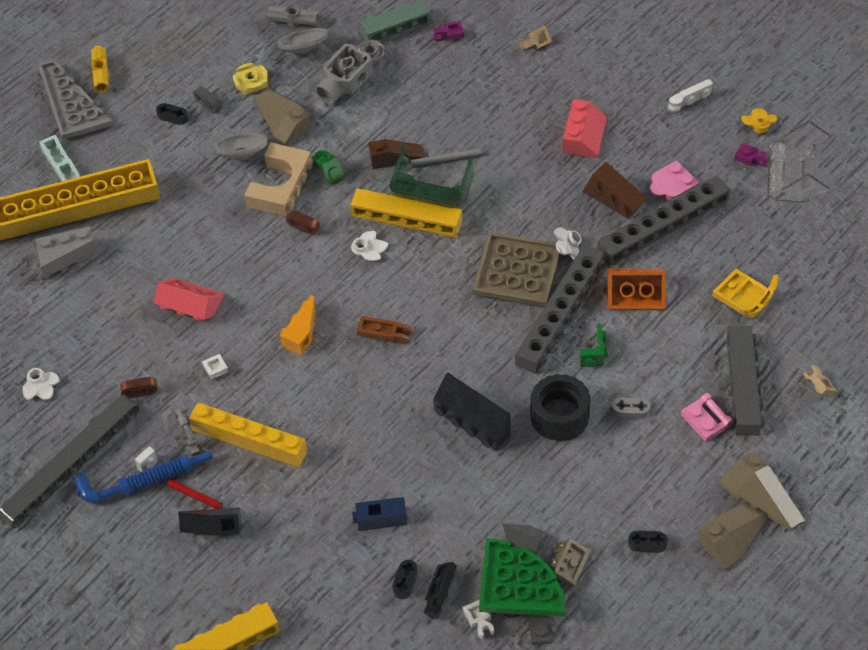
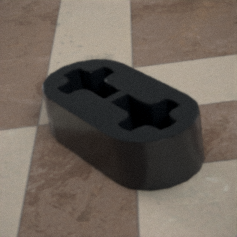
[156,103,188,125]
[628,530,668,553]
[392,560,418,599]

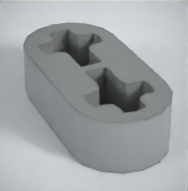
[612,398,650,419]

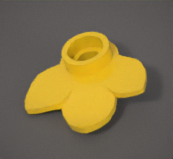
[741,108,777,133]

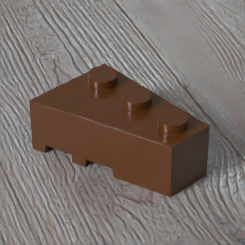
[583,162,647,219]

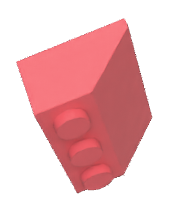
[563,99,607,158]
[154,278,224,321]

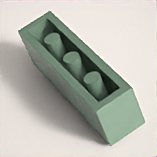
[360,0,430,42]

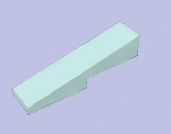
[39,135,80,181]

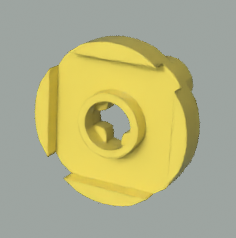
[233,63,268,95]

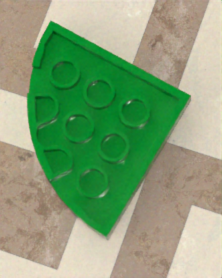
[479,538,565,616]

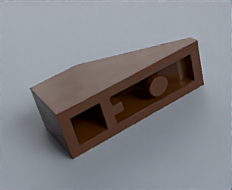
[368,139,425,169]

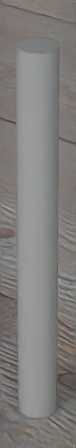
[410,148,482,167]

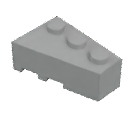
[36,226,97,280]

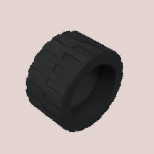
[530,374,591,441]

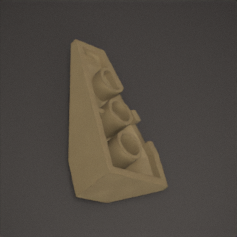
[255,89,312,146]

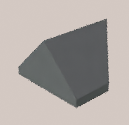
[502,523,549,555]

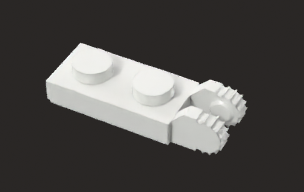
[668,79,713,113]

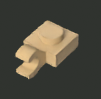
[519,26,552,49]
[804,365,837,397]

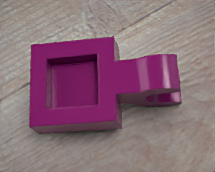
[433,21,464,41]
[734,143,769,167]

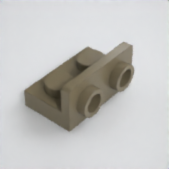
[548,538,590,587]

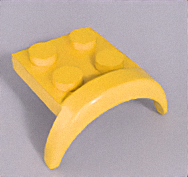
[712,269,779,319]

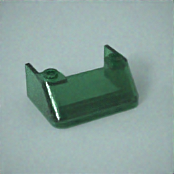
[389,145,475,208]

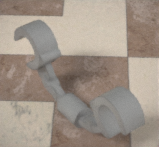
[171,405,200,455]

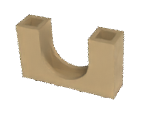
[244,143,314,217]

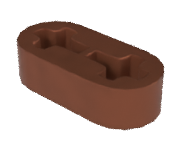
[286,210,320,235]
[120,377,158,398]

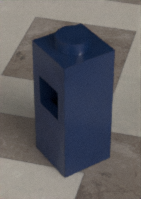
[352,497,408,531]

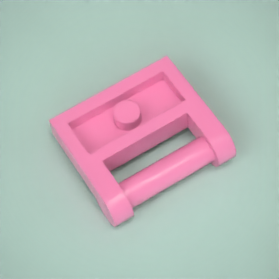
[681,393,734,442]

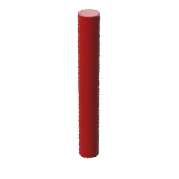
[167,479,223,509]

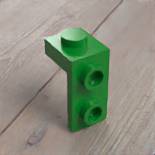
[311,150,345,184]
[580,324,608,367]

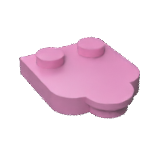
[650,160,699,201]

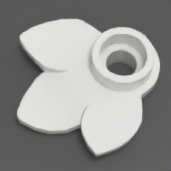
[554,227,581,260]
[351,231,388,261]
[23,368,60,400]

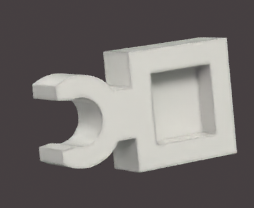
[463,600,494,639]

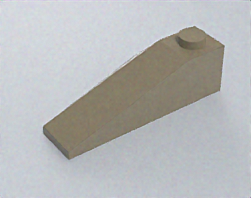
[719,452,805,530]
[698,501,768,570]

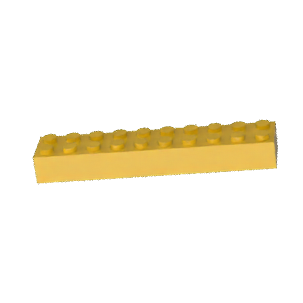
[0,159,161,241]

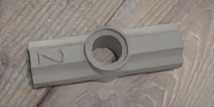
[267,5,319,27]

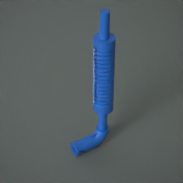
[73,451,213,503]

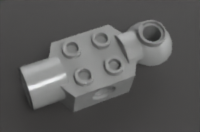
[315,40,384,105]

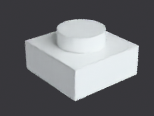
[202,354,228,380]
[135,446,158,472]

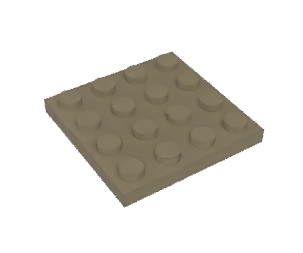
[472,232,560,307]

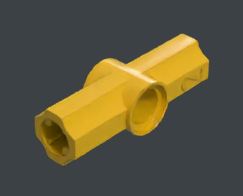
[91,45,110,93]

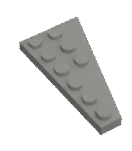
[38,59,113,140]

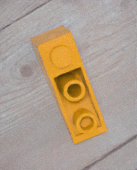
[280,295,316,355]

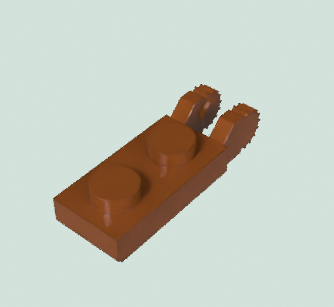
[357,316,413,344]

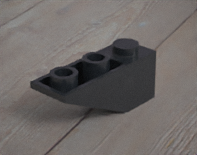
[178,507,242,535]

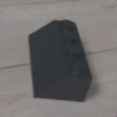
[433,372,511,451]

